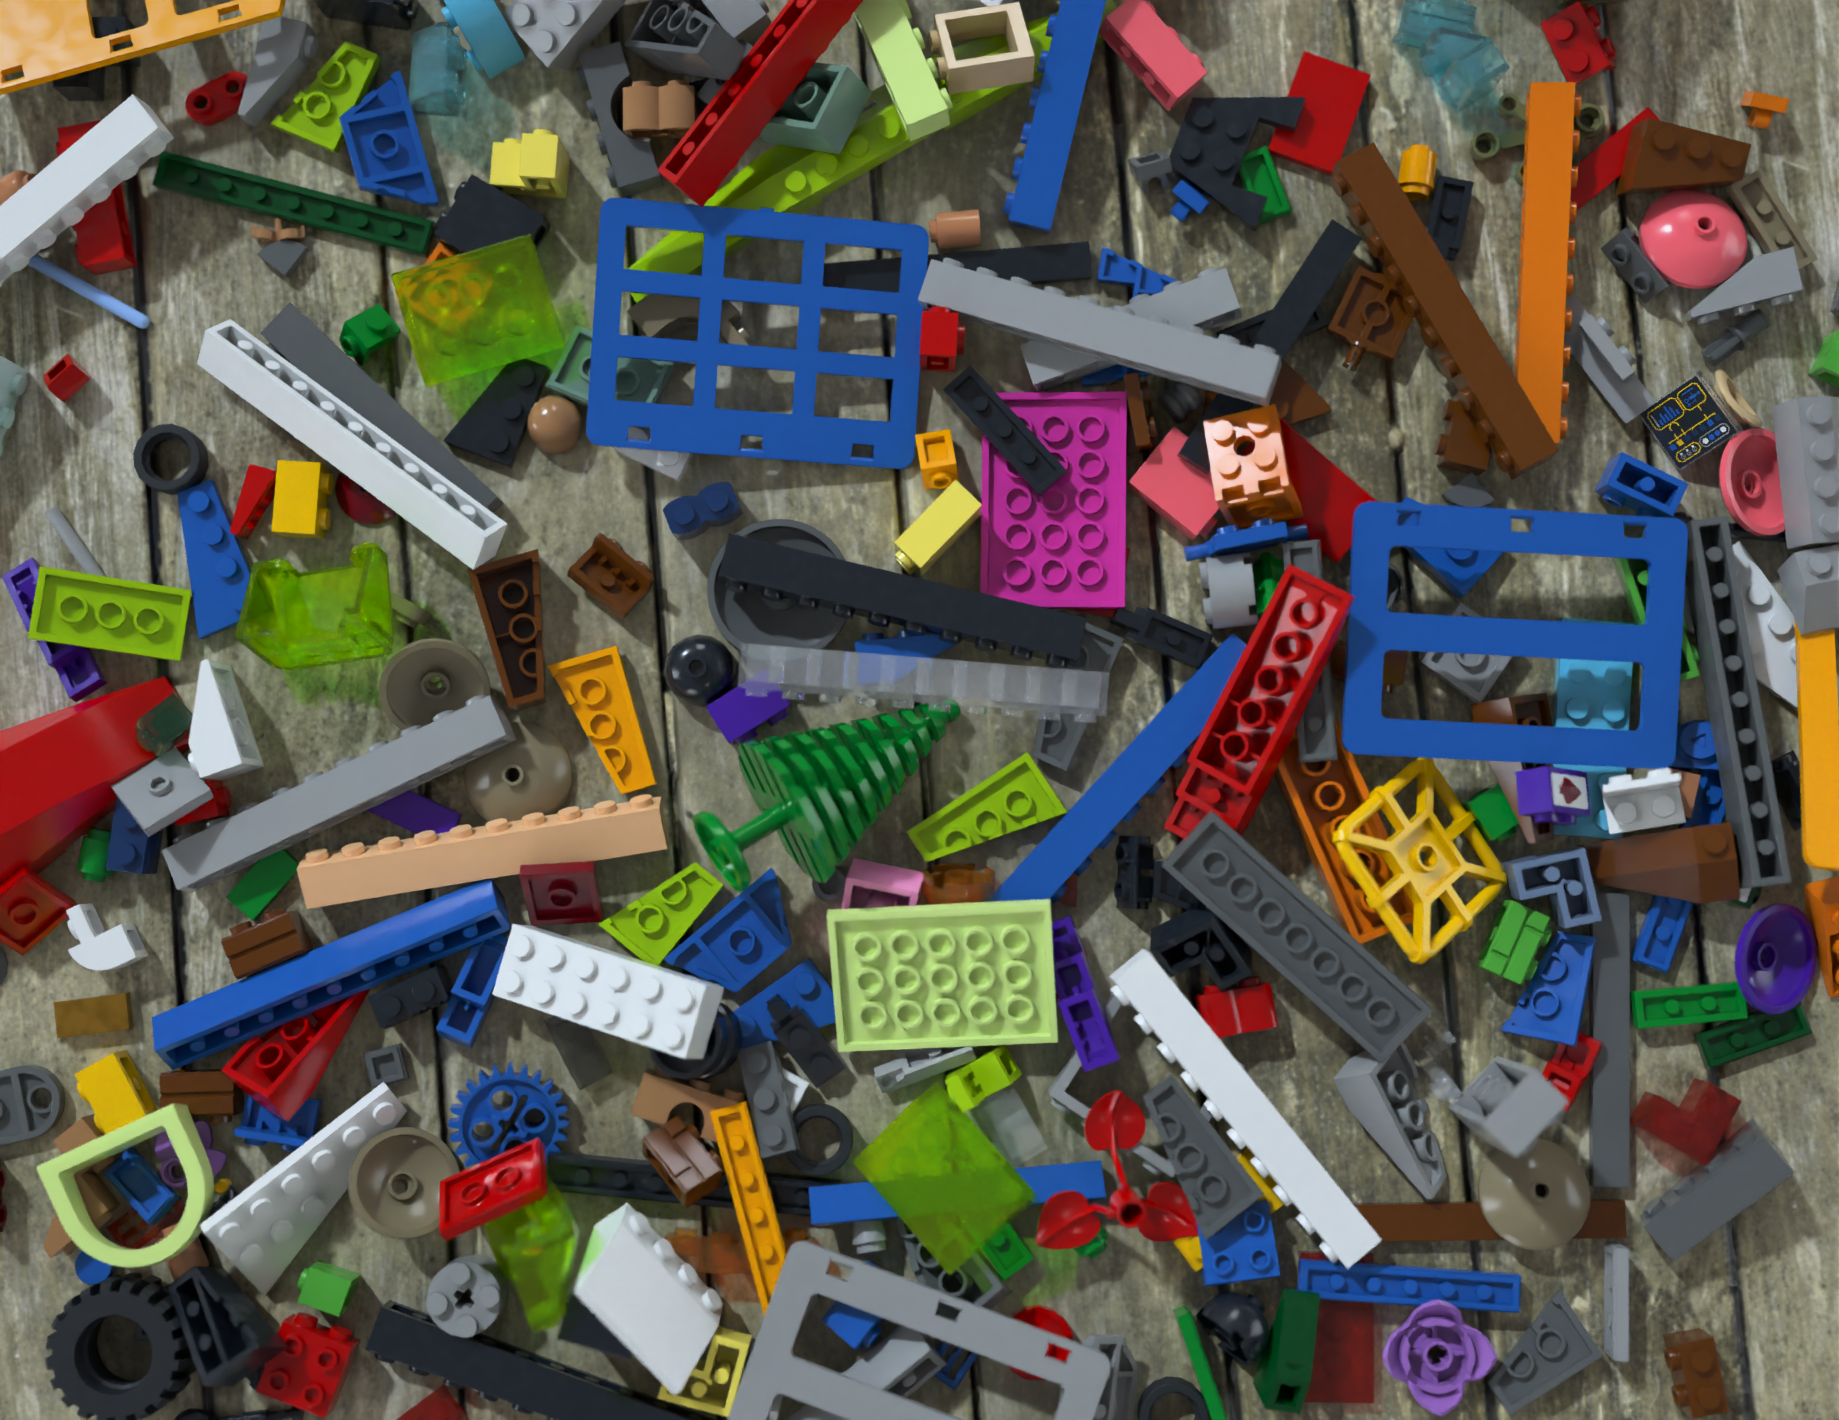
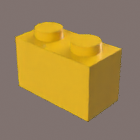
[272,460,334,539]
[74,1050,158,1134]

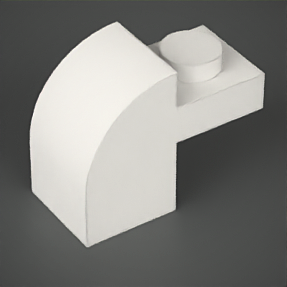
[66,903,149,971]

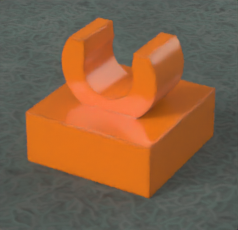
[1741,91,1790,129]

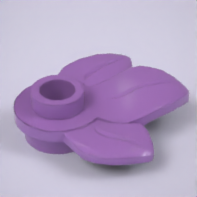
[155,1120,227,1190]

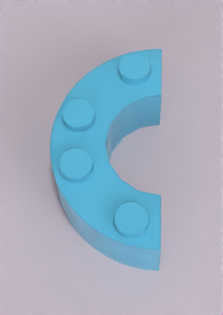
[441,0,526,79]

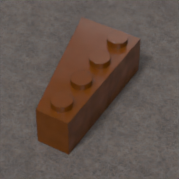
[467,549,546,713]

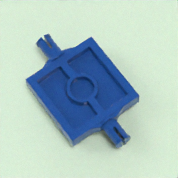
[1184,518,1309,562]

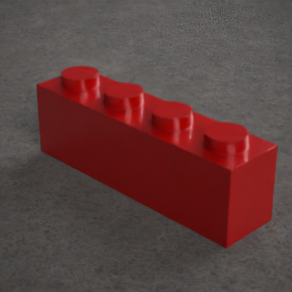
[55,120,137,275]

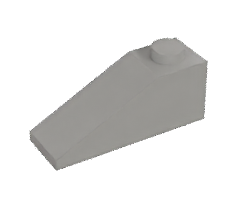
[238,16,318,127]

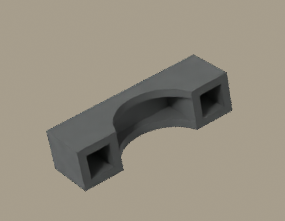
[576,41,664,198]

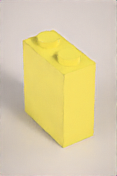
[894,480,982,576]

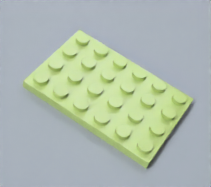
[827,899,1058,1052]

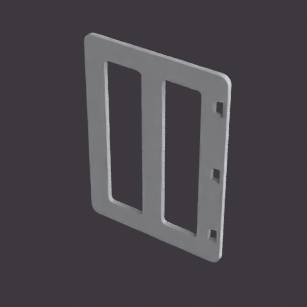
[727,1240,1110,1420]

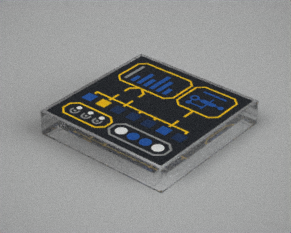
[1639,371,1743,472]

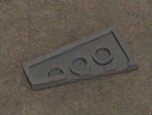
[1142,1074,1264,1240]

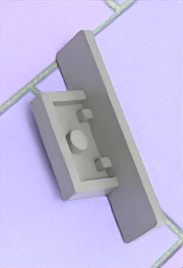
[1564,293,1655,423]

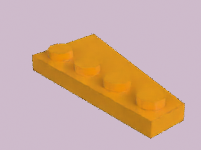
[547,646,658,795]

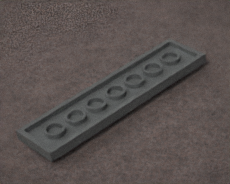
[1161,809,1433,1063]

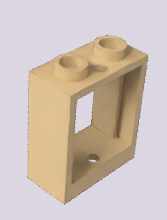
[929,2,1035,94]

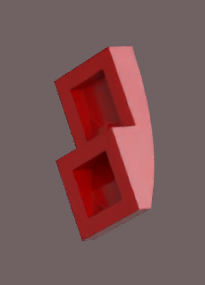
[1542,1032,1604,1111]

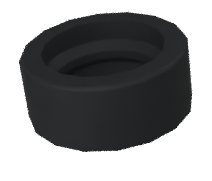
[133,424,209,495]
[786,1103,854,1176]
[1137,1376,1209,1420]

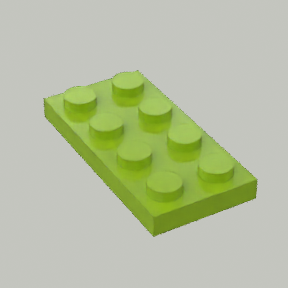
[28,566,192,662]

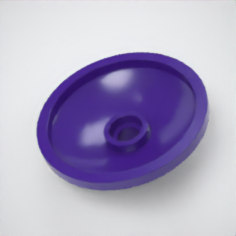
[1734,903,1817,1014]

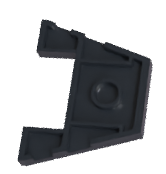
[1169,97,1306,231]

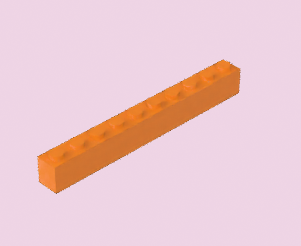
[1514,82,1581,446]

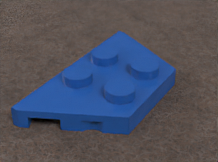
[339,71,439,207]
[664,868,793,993]

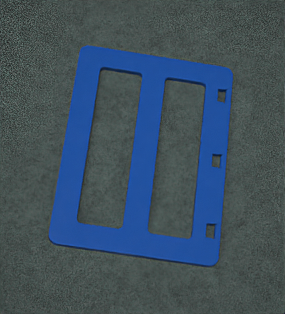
[1341,501,1688,769]

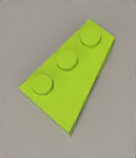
[270,41,382,155]
[598,862,725,966]

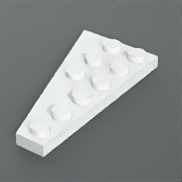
[1684,541,1839,720]
[200,1082,407,1296]

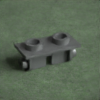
[1600,227,1671,304]

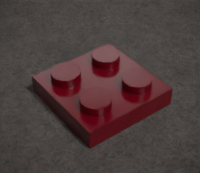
[519,861,604,926]

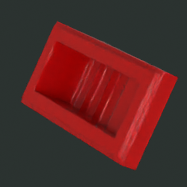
[230,464,276,540]

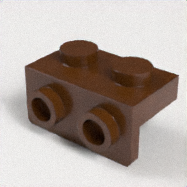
[1106,372,1158,455]
[567,533,655,620]

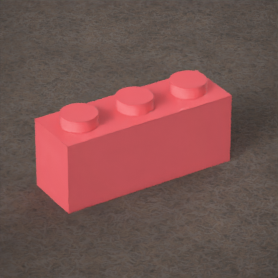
[1098,0,1208,112]

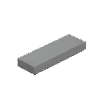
[1604,1242,1629,1362]

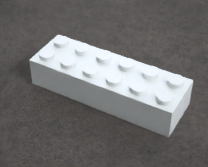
[492,924,724,1059]

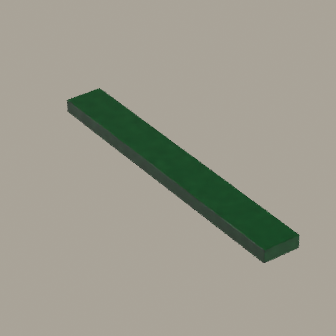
[152,151,436,258]

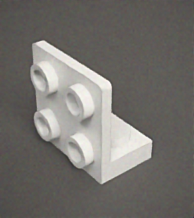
[1602,768,1686,835]

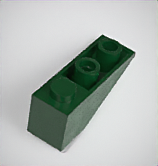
[1253,1288,1320,1414]

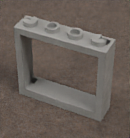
[1047,993,1245,1177]

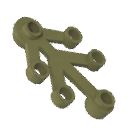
[1469,93,1605,185]

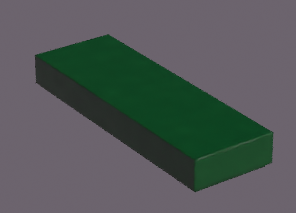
[1693,1001,1812,1070]

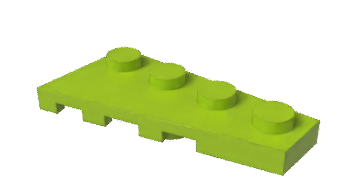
[907,752,1067,862]

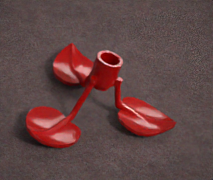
[1036,1090,1198,1249]

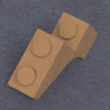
[44,1114,121,1258]

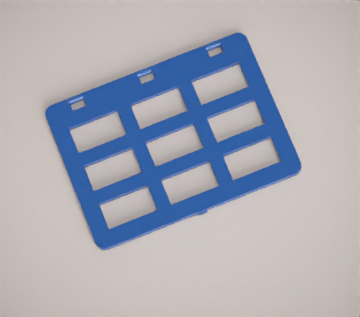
[586,197,929,469]

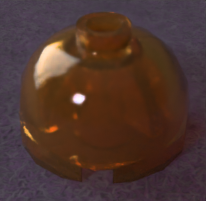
[923,862,995,905]

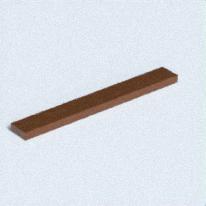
[1352,1199,1626,1242]

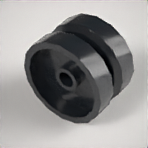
[648,1002,742,1079]

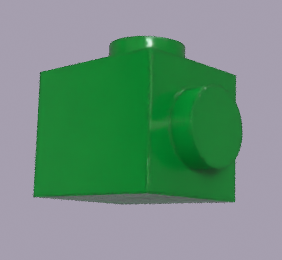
[1461,783,1519,843]

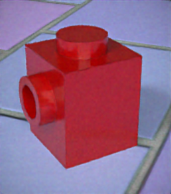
[175,780,232,826]

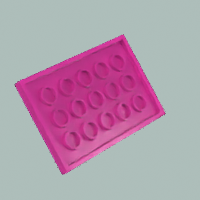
[980,391,1127,609]

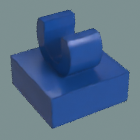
[1170,180,1212,222]

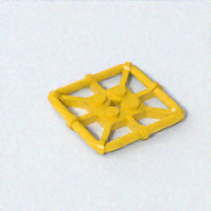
[1332,757,1507,964]

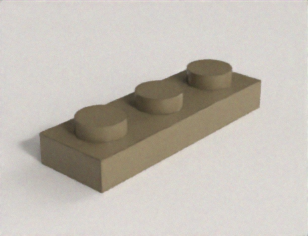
[1726,168,1818,270]

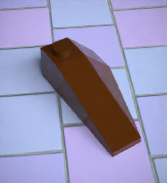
[1577,822,1740,904]

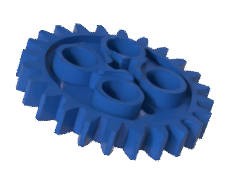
[448,1062,569,1167]

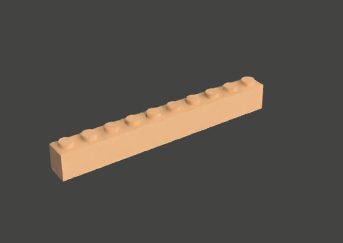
[296,794,669,909]

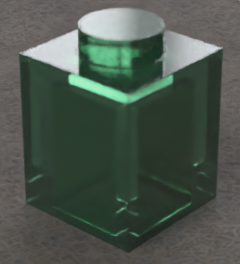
[134,693,193,758]

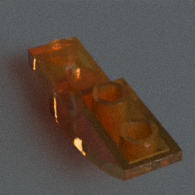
[664,1227,815,1274]

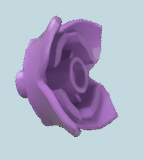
[1382,1299,1498,1417]

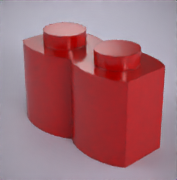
[1195,976,1278,1038]

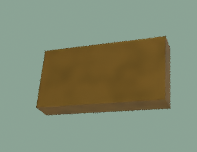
[53,992,134,1038]

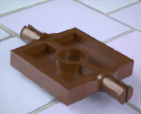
[1326,266,1413,371]

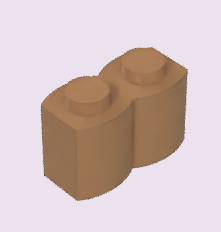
[623,80,698,139]

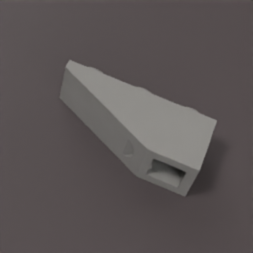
[1685,247,1803,325]

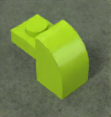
[945,1045,1022,1113]

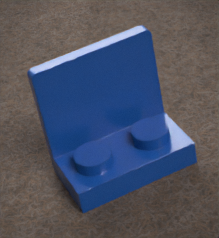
[1196,1201,1280,1287]

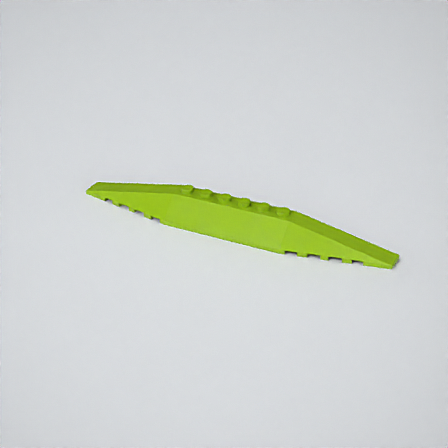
[628,0,1118,303]

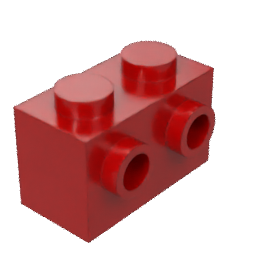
[919,307,965,372]

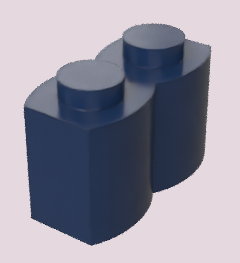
[663,482,743,540]

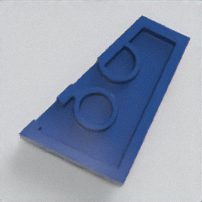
[1501,931,1597,1047]

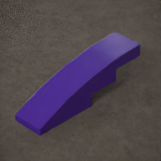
[2,558,107,702]
[1052,915,1120,1072]

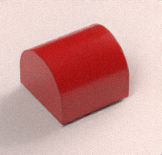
[43,354,92,403]

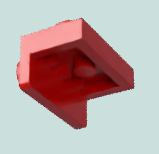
[1540,1,1617,87]

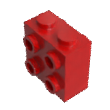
[256,1312,361,1418]

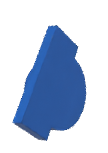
[1668,720,1719,772]

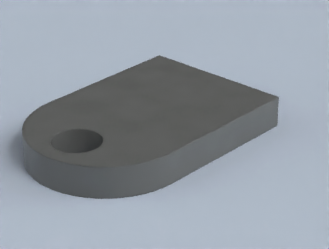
[0,1065,65,1145]

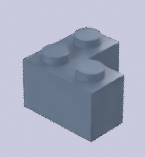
[1503,846,1602,928]

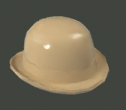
[1708,369,1762,431]

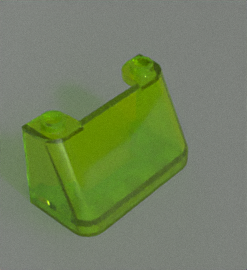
[235,543,394,671]
[483,1172,578,1333]

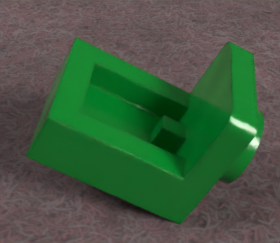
[339,303,401,366]

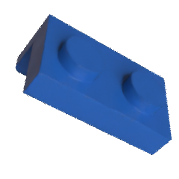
[233,1093,323,1152]

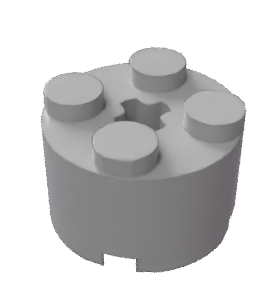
[1199,552,1257,629]
[426,1254,509,1338]

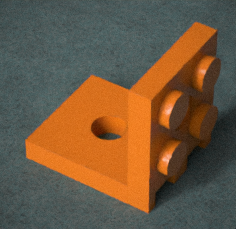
[1203,404,1303,530]

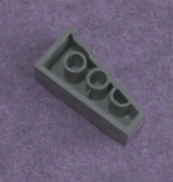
[624,0,747,80]
[1640,1118,1795,1261]

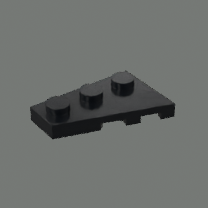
[443,354,550,468]

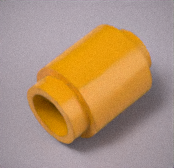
[1398,144,1438,201]

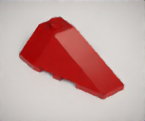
[221,988,370,1122]

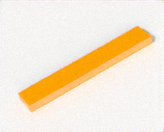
[710,1101,804,1320]

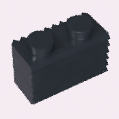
[368,965,453,1029]

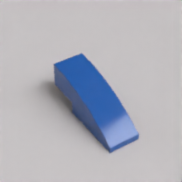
[436,934,509,1049]

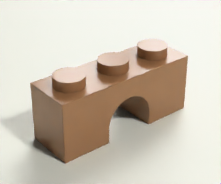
[631,1065,750,1143]

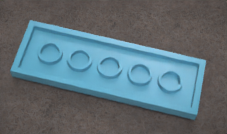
[1552,617,1635,839]

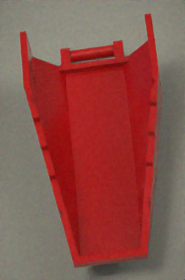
[0,676,192,885]

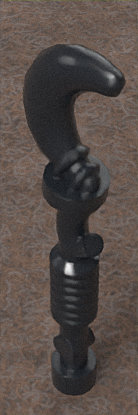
[174,1406,304,1420]

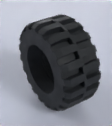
[45,1273,197,1420]

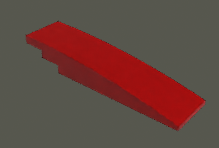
[1164,564,1355,839]

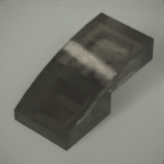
[544,1015,613,1090]

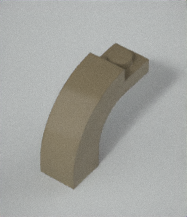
[627,294,753,345]

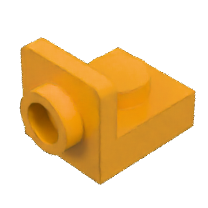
[915,429,959,490]

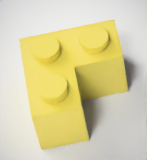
[490,129,570,199]
[658,1326,753,1417]

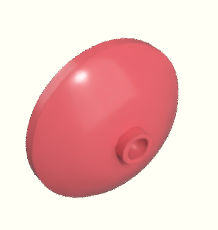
[1639,189,1747,289]
[1719,428,1785,536]

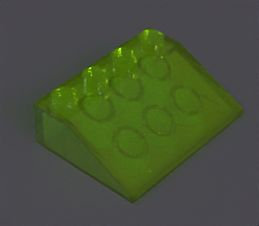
[391,234,565,387]
[853,1082,1036,1276]

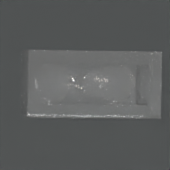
[970,1083,1048,1170]

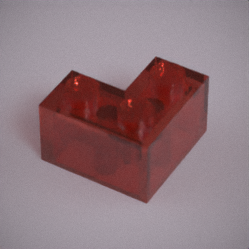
[1630,1078,1742,1166]

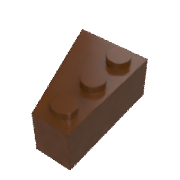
[1616,118,1751,196]

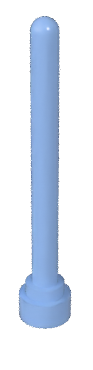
[28,254,150,329]

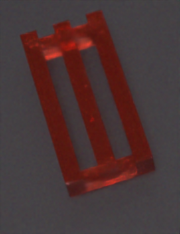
[107,1193,186,1249]

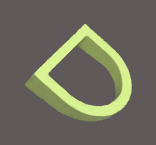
[36,1104,214,1267]

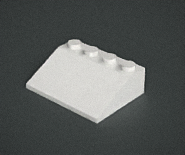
[574,1203,723,1395]

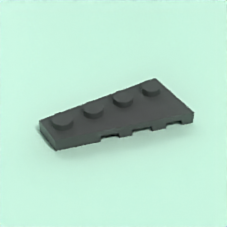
[1033,610,1124,772]

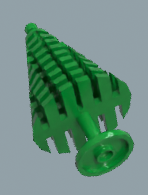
[693,699,961,892]

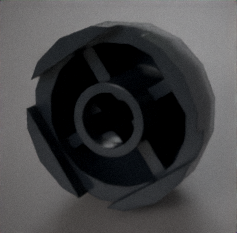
[664,634,737,707]
[1196,1292,1271,1366]

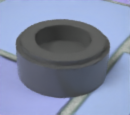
[812,866,847,902]

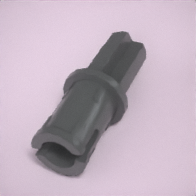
[1702,309,1770,367]

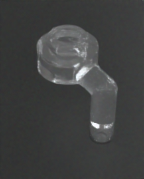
[1415,1029,1464,1105]

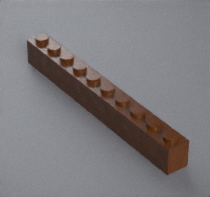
[1330,142,1559,480]

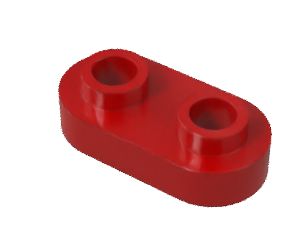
[185,72,248,126]

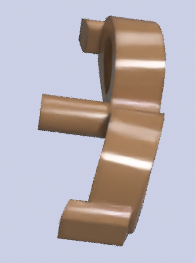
[252,219,306,243]

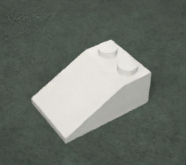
[188,659,264,781]

